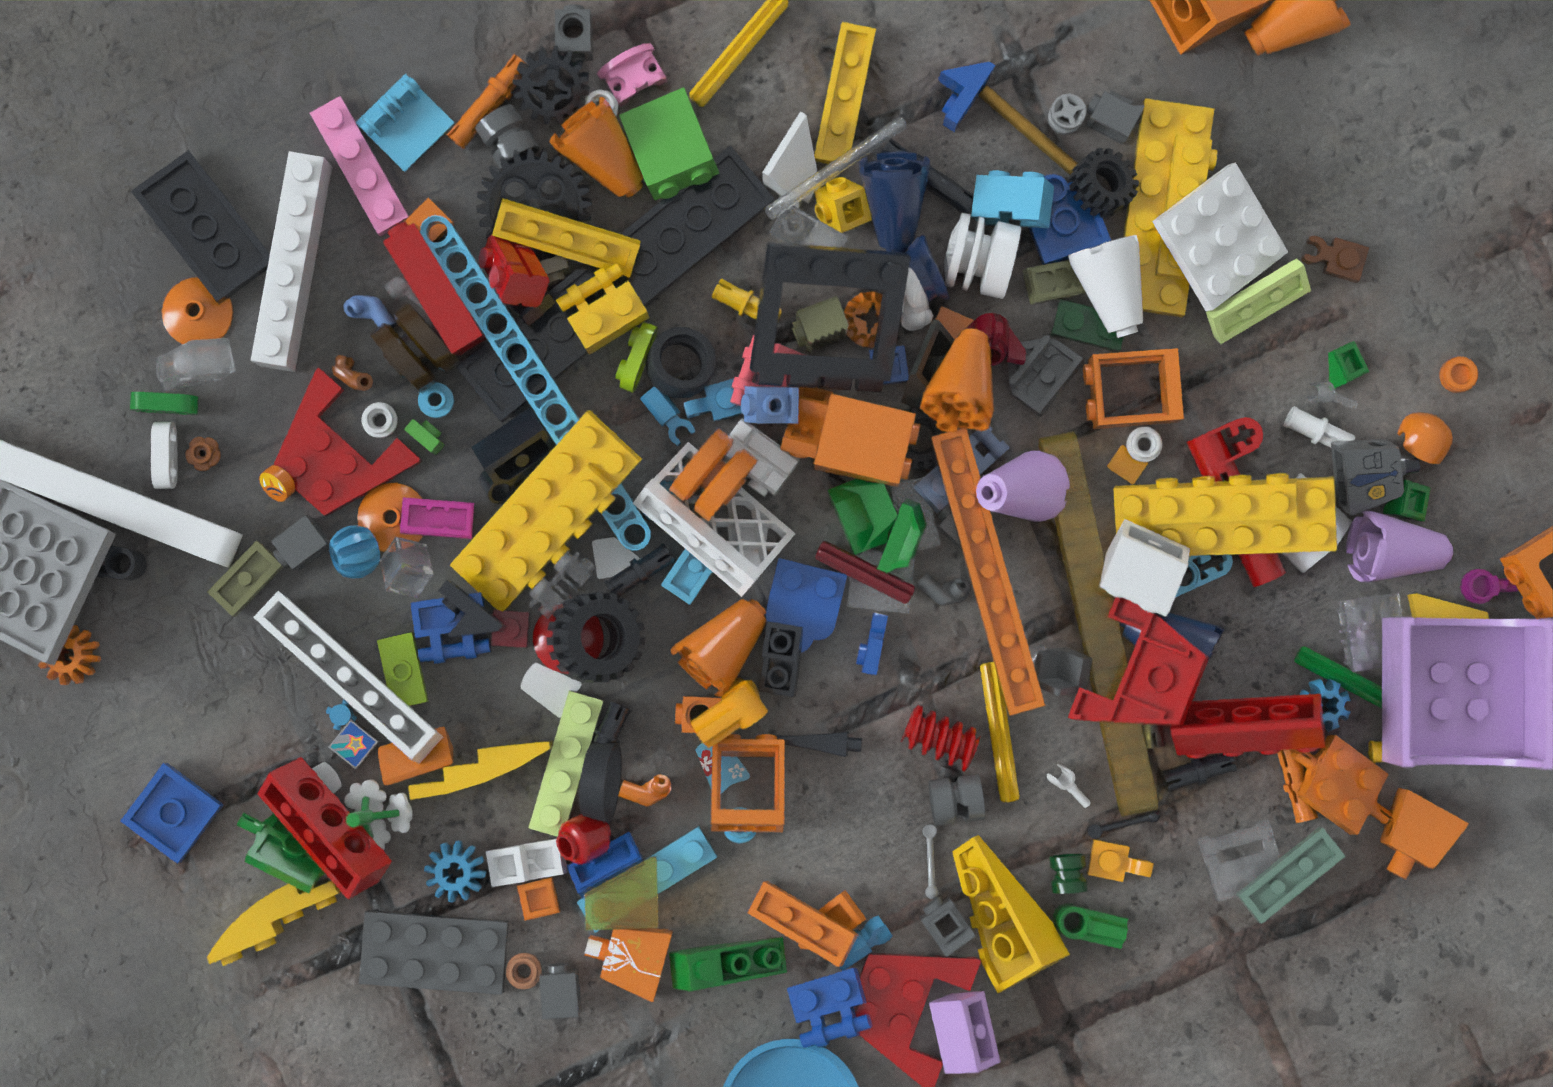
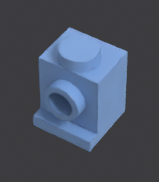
[741,386,799,424]

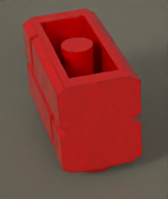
[478,235,550,308]

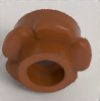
[185,436,221,471]

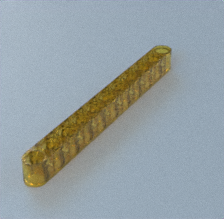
[1038,431,1158,817]

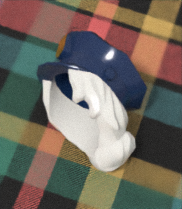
[891,235,950,331]

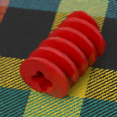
[901,705,981,772]

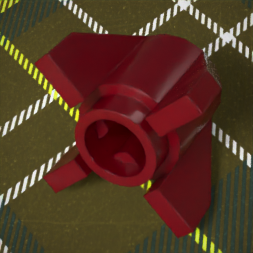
[957,313,1026,366]

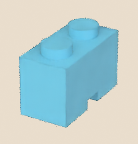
[971,170,1054,228]

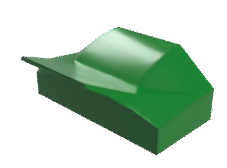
[827,479,898,556]
[877,498,927,573]

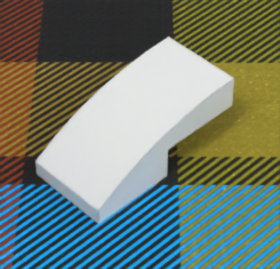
[486,838,568,887]

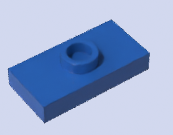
[567,832,645,899]

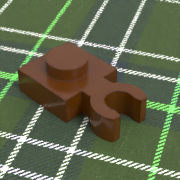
[1301,236,1370,283]

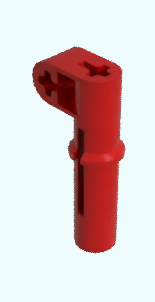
[1186,417,1286,587]

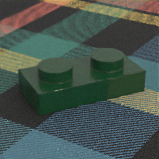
[1050,299,1124,353]

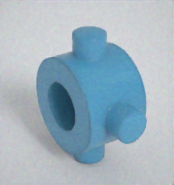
[326,699,357,730]

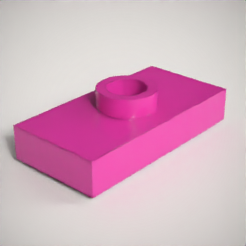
[400,497,474,539]

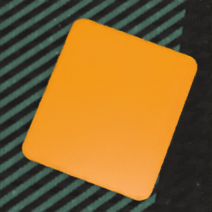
[1107,445,1148,485]

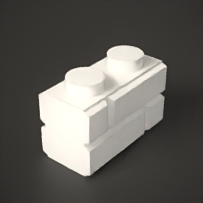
[723,418,800,497]

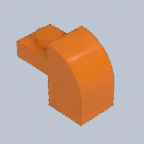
[780,387,833,459]

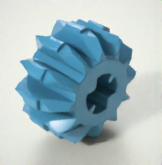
[424,840,486,903]

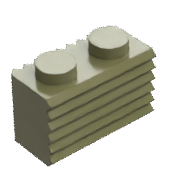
[792,296,849,353]

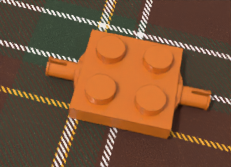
[1291,735,1392,835]

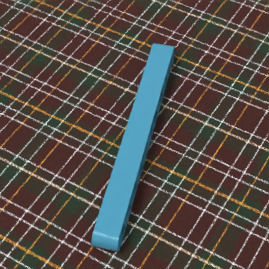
[420,215,651,551]

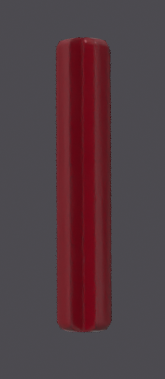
[815,541,915,604]

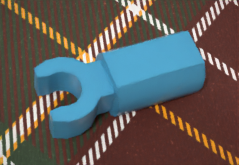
[640,387,695,446]
[840,915,893,971]

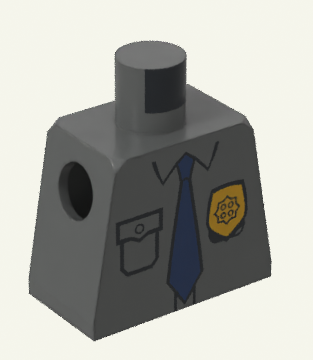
[1331,439,1420,515]

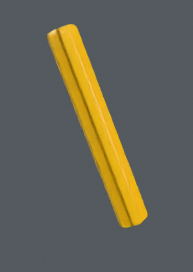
[689,0,788,107]
[980,662,1020,803]

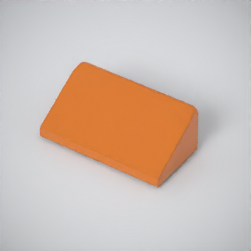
[378,727,453,786]

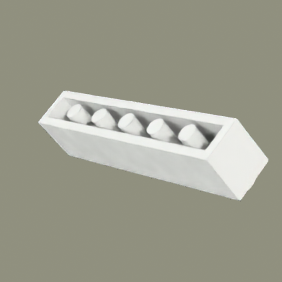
[251,151,332,372]
[253,591,443,764]

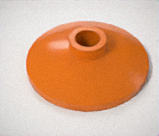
[162,277,233,348]
[357,483,423,553]

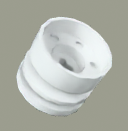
[944,213,1021,299]

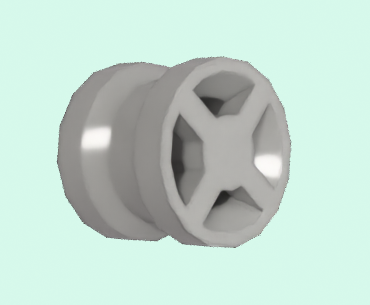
[1048,94,1086,135]

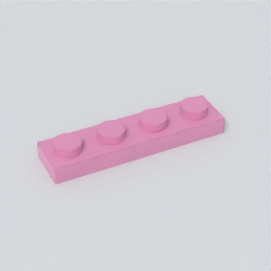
[310,96,409,236]

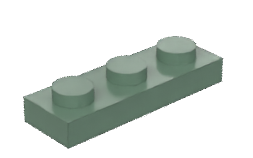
[1236,827,1345,924]

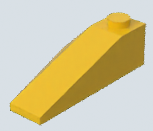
[952,835,1070,993]

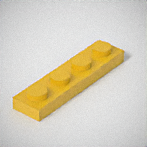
[814,22,876,168]
[492,198,641,277]

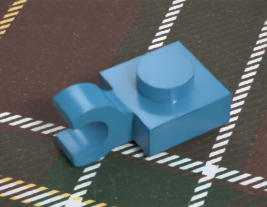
[683,378,743,422]

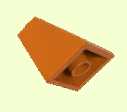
[1150,0,1274,55]
[814,394,921,487]

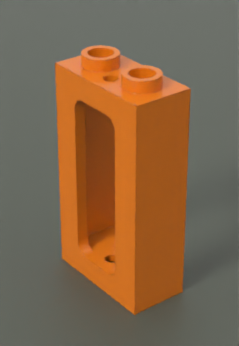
[1500,526,1553,619]

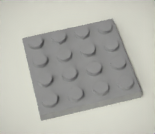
[0,479,116,665]

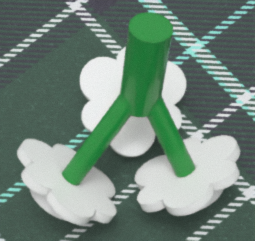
[344,780,413,850]

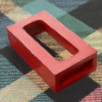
[383,222,487,356]

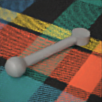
[922,824,939,899]

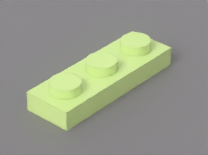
[1206,258,1311,344]

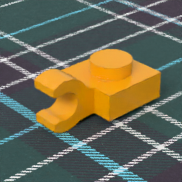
[1087,839,1154,882]

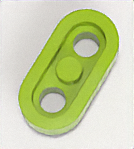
[615,322,658,393]

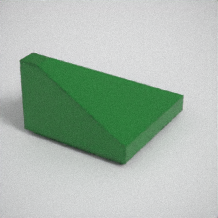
[1328,341,1369,390]
[1383,480,1431,522]

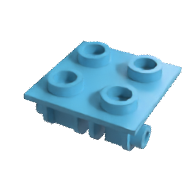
[355,74,455,172]

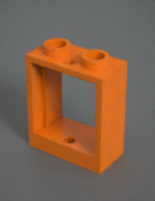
[1083,348,1184,429]
[711,734,785,833]

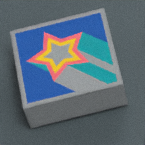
[328,719,380,769]

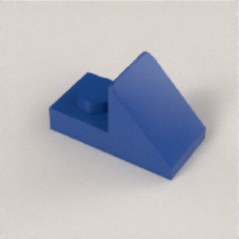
[938,62,995,132]

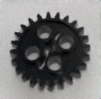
[476,147,592,262]

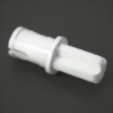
[1284,406,1355,448]

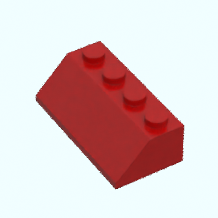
[1171,694,1325,758]

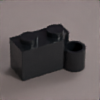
[471,408,556,504]

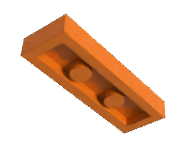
[748,881,859,967]

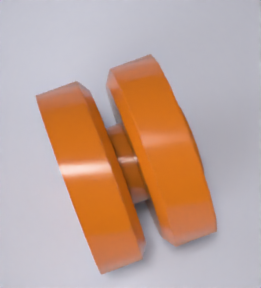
[669,428,758,522]

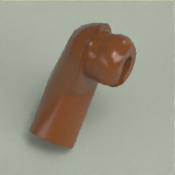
[332,355,373,391]

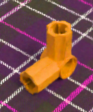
[691,677,768,749]

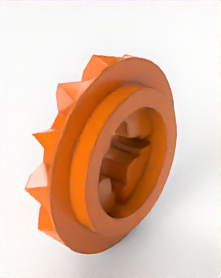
[844,291,883,348]

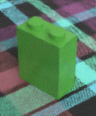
[619,87,719,200]

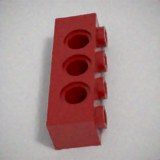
[258,757,392,899]

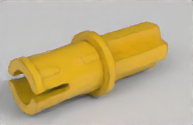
[712,278,782,321]

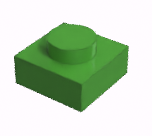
[404,419,445,455]

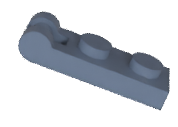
[913,426,1010,513]

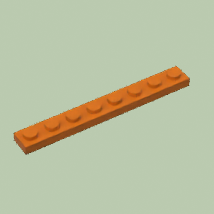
[931,428,1045,715]

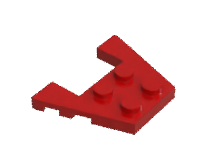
[273,367,422,516]
[1068,597,1209,726]
[854,953,981,1087]

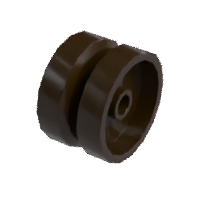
[370,302,460,394]

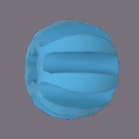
[329,525,380,579]
[1299,678,1351,732]

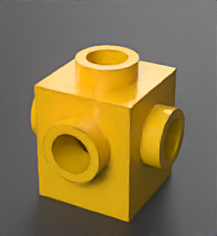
[814,177,872,233]

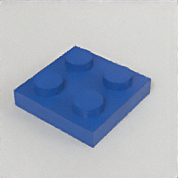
[120,763,224,864]

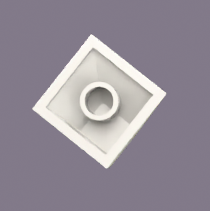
[762,112,819,209]

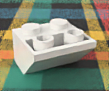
[1100,519,1190,617]

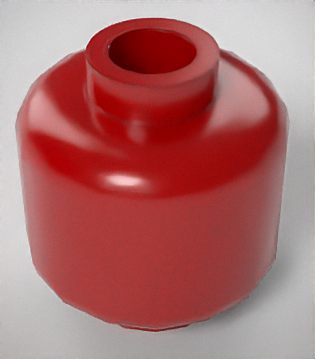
[556,814,611,865]

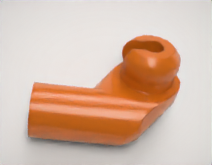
[618,774,671,807]

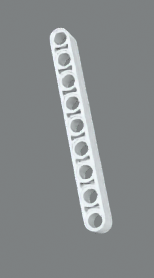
[0,440,243,568]

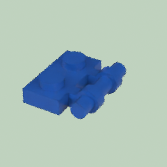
[410,592,491,664]
[787,968,872,1048]

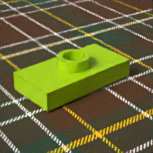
[377,632,429,706]

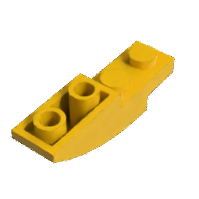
[207,881,341,966]

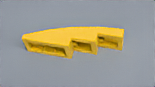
[408,740,553,800]

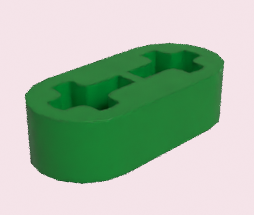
[130,392,199,415]

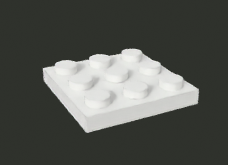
[1152,162,1288,311]

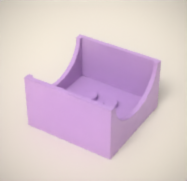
[1382,618,1553,769]

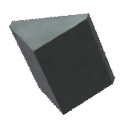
[901,320,954,411]

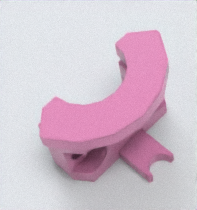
[597,43,667,107]

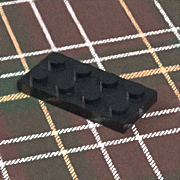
[131,150,270,305]

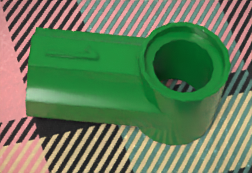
[1052,903,1128,949]

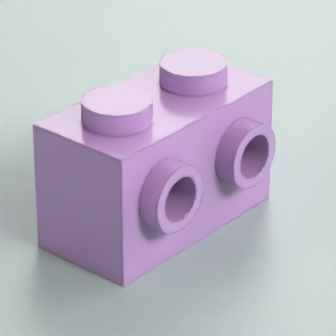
[929,991,1000,1074]

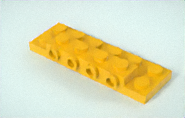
[1123,98,1217,317]
[450,410,643,612]
[1113,473,1337,556]

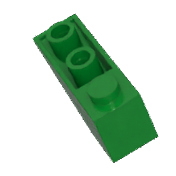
[669,937,787,991]

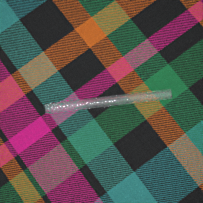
[765,117,907,220]

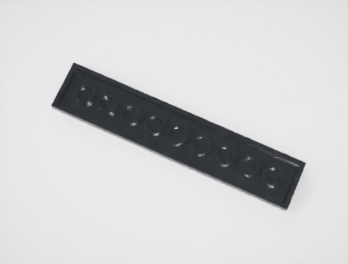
[456,145,775,423]

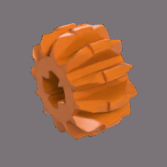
[38,625,101,685]

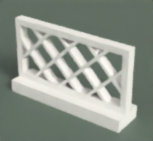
[633,442,795,597]

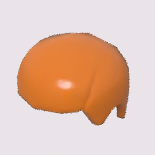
[1397,412,1453,464]

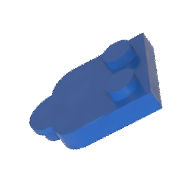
[1028,174,1111,265]
[765,558,847,652]

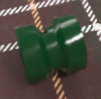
[1049,854,1088,894]

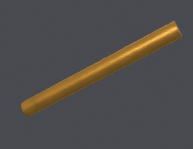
[979,85,1078,175]

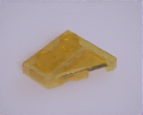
[585,856,659,930]

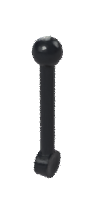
[1087,809,1160,839]

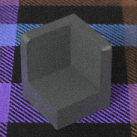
[1035,647,1093,696]

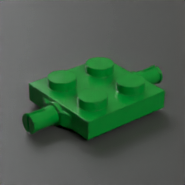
[237,812,325,894]

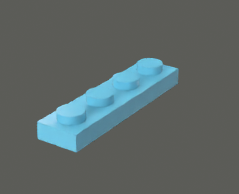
[577,826,717,933]

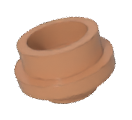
[506,953,542,989]

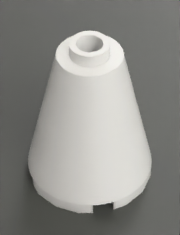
[1068,235,1143,338]

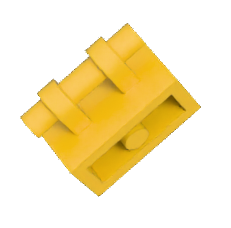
[556,263,650,355]

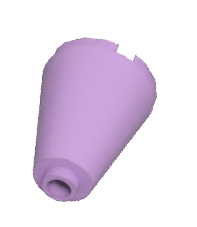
[976,451,1070,522]
[1346,511,1453,582]

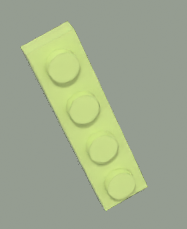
[528,691,604,837]

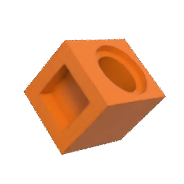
[675,696,721,733]

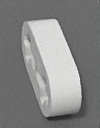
[151,422,178,489]

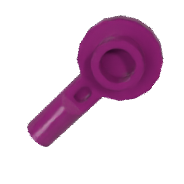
[1460,569,1519,604]

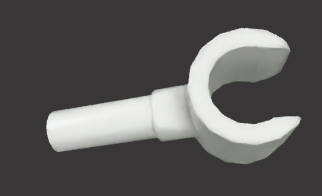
[1047,763,1091,808]

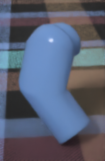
[344,295,397,327]

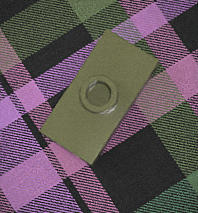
[1022,260,1087,305]

